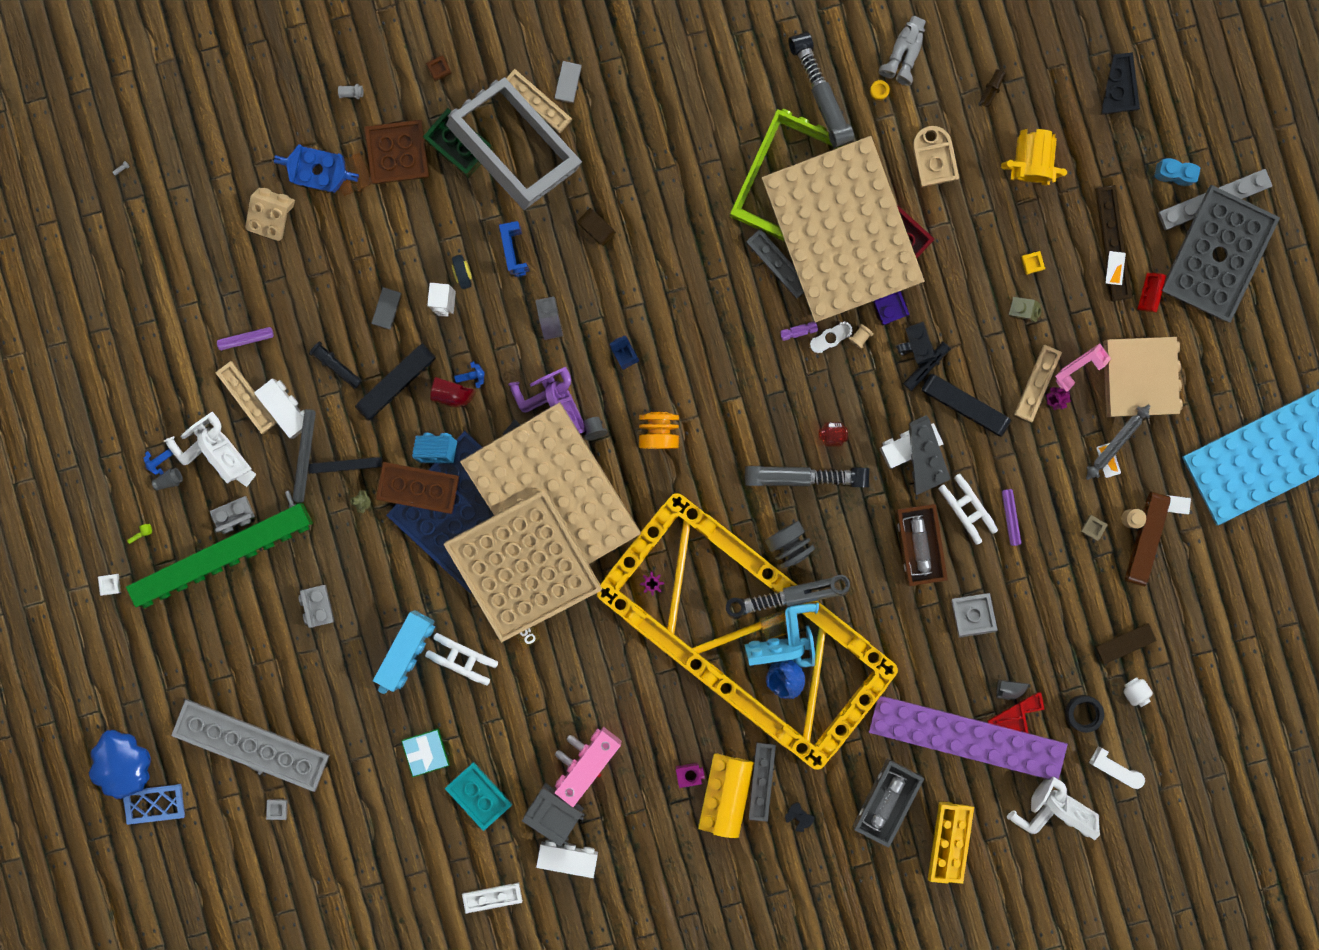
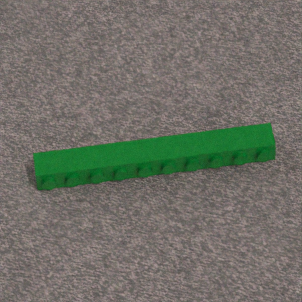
[126,503,313,609]

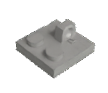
[951,593,997,638]

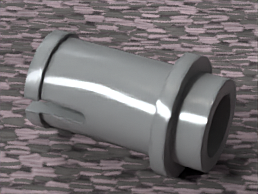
[338,84,363,99]

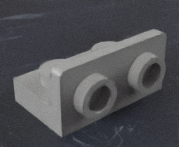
[210,496,255,534]
[298,585,335,628]

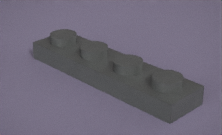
[746,229,804,299]
[748,742,776,822]

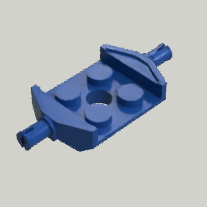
[274,144,359,193]

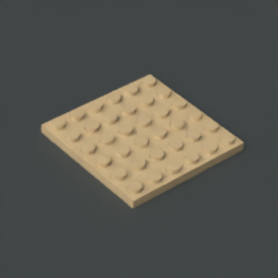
[444,489,602,643]

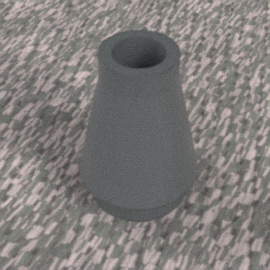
[152,468,183,491]

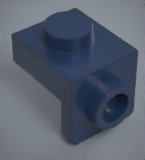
[609,335,639,370]

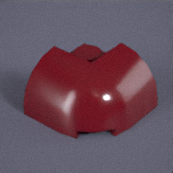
[430,377,476,408]

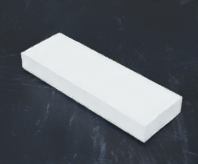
[462,883,523,914]

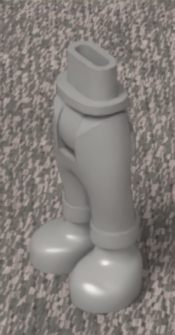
[878,16,926,86]

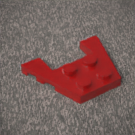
[987,692,1045,733]

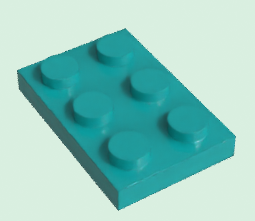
[445,762,512,831]

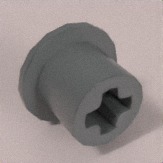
[583,417,608,440]

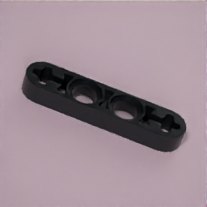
[308,457,383,474]

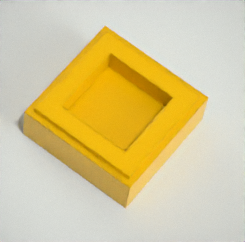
[1021,251,1045,275]

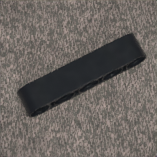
[355,343,436,421]
[921,373,1012,437]

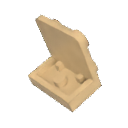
[245,188,295,241]

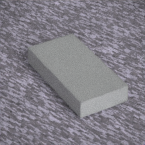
[555,61,582,104]

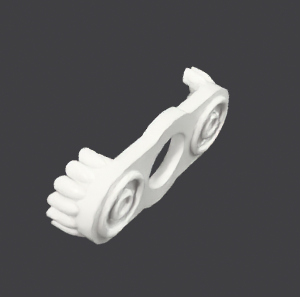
[810,322,852,353]

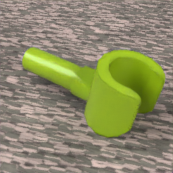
[127,524,152,544]

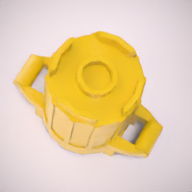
[1001,129,1067,185]

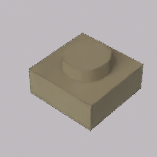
[1080,515,1108,541]

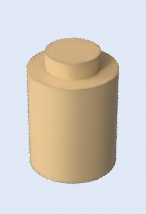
[1121,509,1146,528]

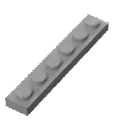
[1158,169,1272,230]

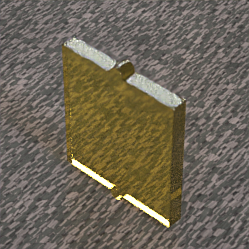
[759,610,787,641]

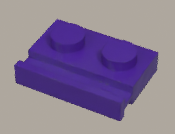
[873,291,910,325]

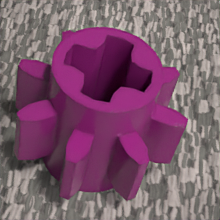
[1046,386,1071,410]
[640,571,664,596]

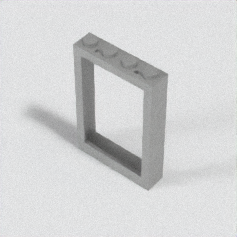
[446,77,582,210]

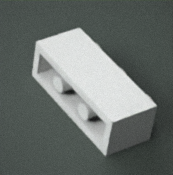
[427,283,456,317]
[254,379,304,439]
[879,423,943,469]
[536,840,598,878]

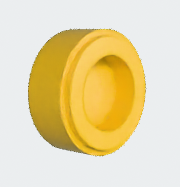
[870,80,890,101]

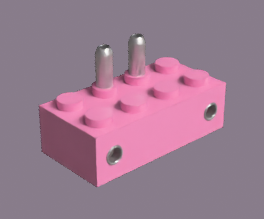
[555,727,622,807]

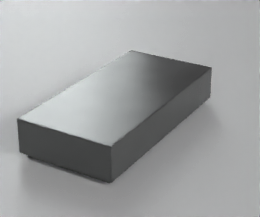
[371,287,402,330]

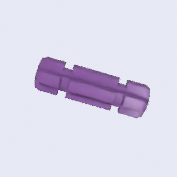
[780,322,818,341]

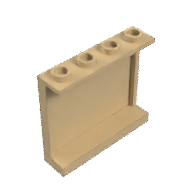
[1103,337,1183,417]

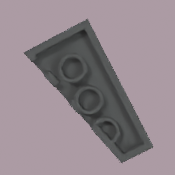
[909,415,951,495]

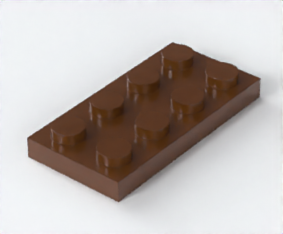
[376,462,460,514]

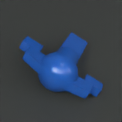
[454,361,485,388]
[143,449,174,475]

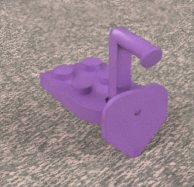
[508,367,586,434]

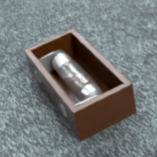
[895,504,948,586]

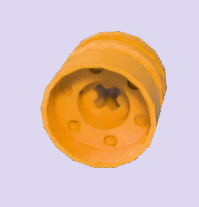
[639,412,679,449]

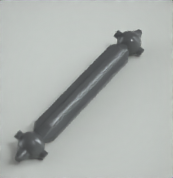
[1086,404,1151,480]

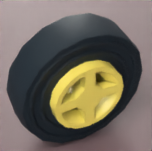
[452,255,472,289]

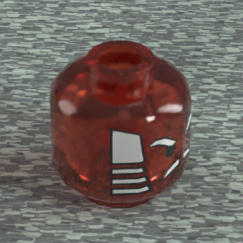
[819,422,848,447]

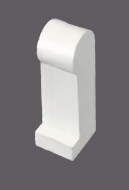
[1089,746,1145,789]

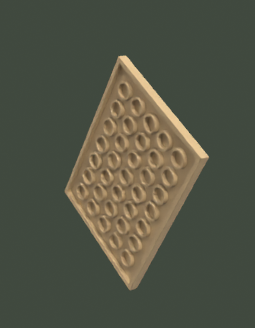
[762,136,925,323]
[460,402,641,564]

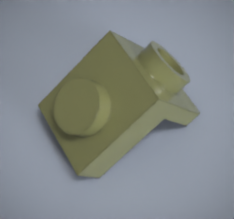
[1009,297,1042,322]

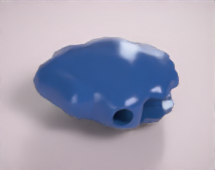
[89,730,151,799]

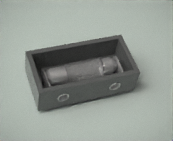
[852,758,924,848]

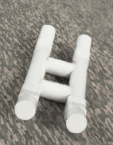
[938,474,998,545]
[425,633,498,686]

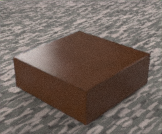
[426,55,452,82]

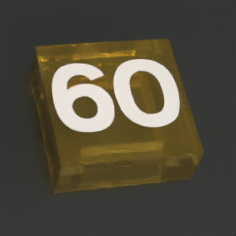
[516,626,541,649]

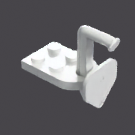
[164,412,251,483]
[1007,777,1100,840]

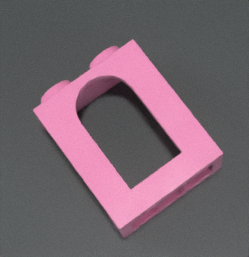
[1055,343,1111,392]

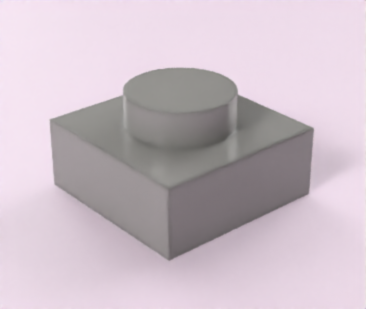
[266,799,288,820]

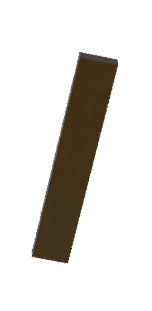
[1095,185,1132,301]

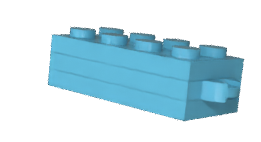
[373,610,435,694]

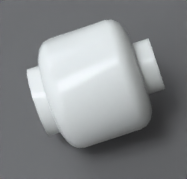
[1123,678,1153,707]

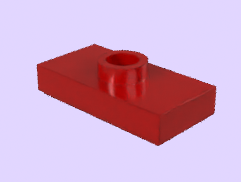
[1137,273,1166,313]

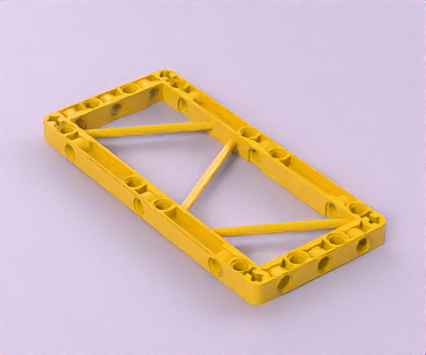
[597,493,898,770]

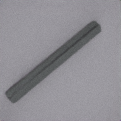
[293,409,316,502]

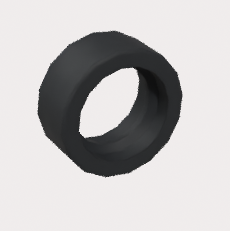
[1065,695,1104,733]

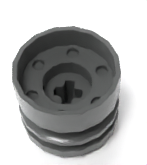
[764,521,815,569]

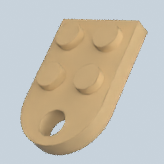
[913,126,960,187]

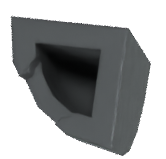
[996,679,1028,700]

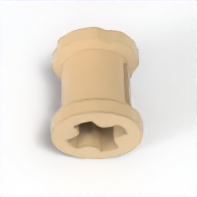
[848,324,873,349]

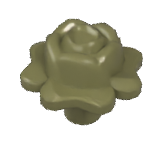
[350,491,371,513]

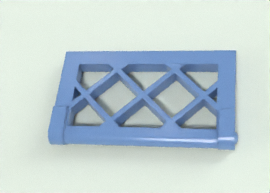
[123,784,185,825]

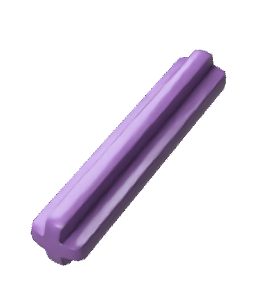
[217,327,274,350]
[1002,489,1021,546]

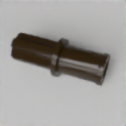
[980,69,1006,107]

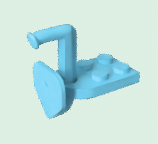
[744,602,819,667]

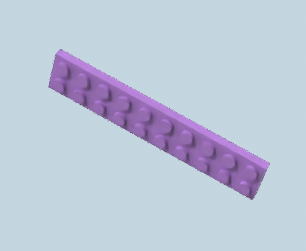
[869,695,1068,780]

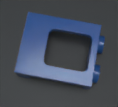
[499,221,530,277]

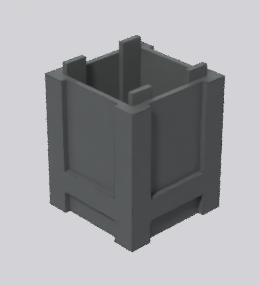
[522,783,585,847]

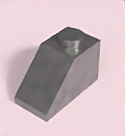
[535,297,563,340]

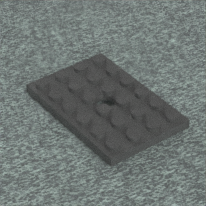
[1162,185,1280,323]

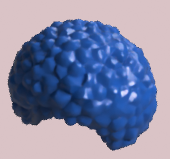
[766,660,805,699]

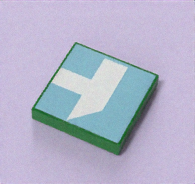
[401,728,450,777]

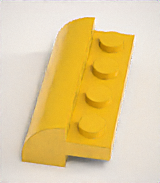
[698,753,754,838]
[928,802,974,884]

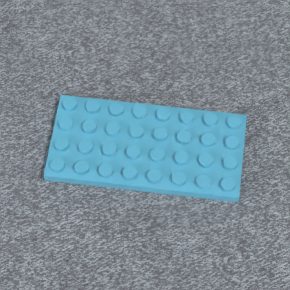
[1182,389,1319,525]

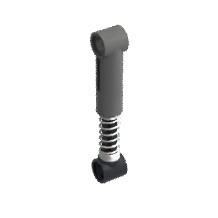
[788,32,854,148]
[745,466,870,487]
[726,575,850,619]

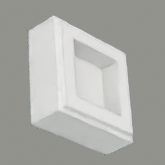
[98,574,121,596]

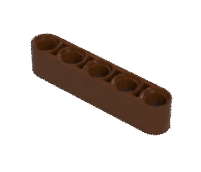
[1125,491,1171,587]

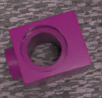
[676,763,705,788]

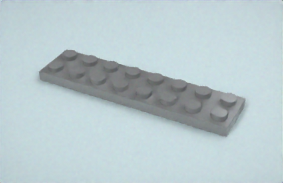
[171,699,330,792]

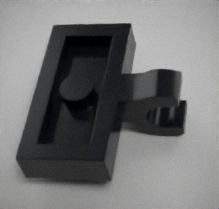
[897,322,936,365]

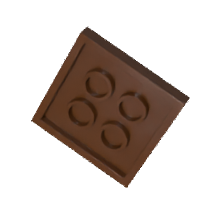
[365,120,429,185]

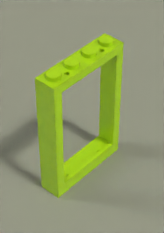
[729,109,845,242]

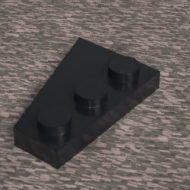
[1100,52,1140,115]

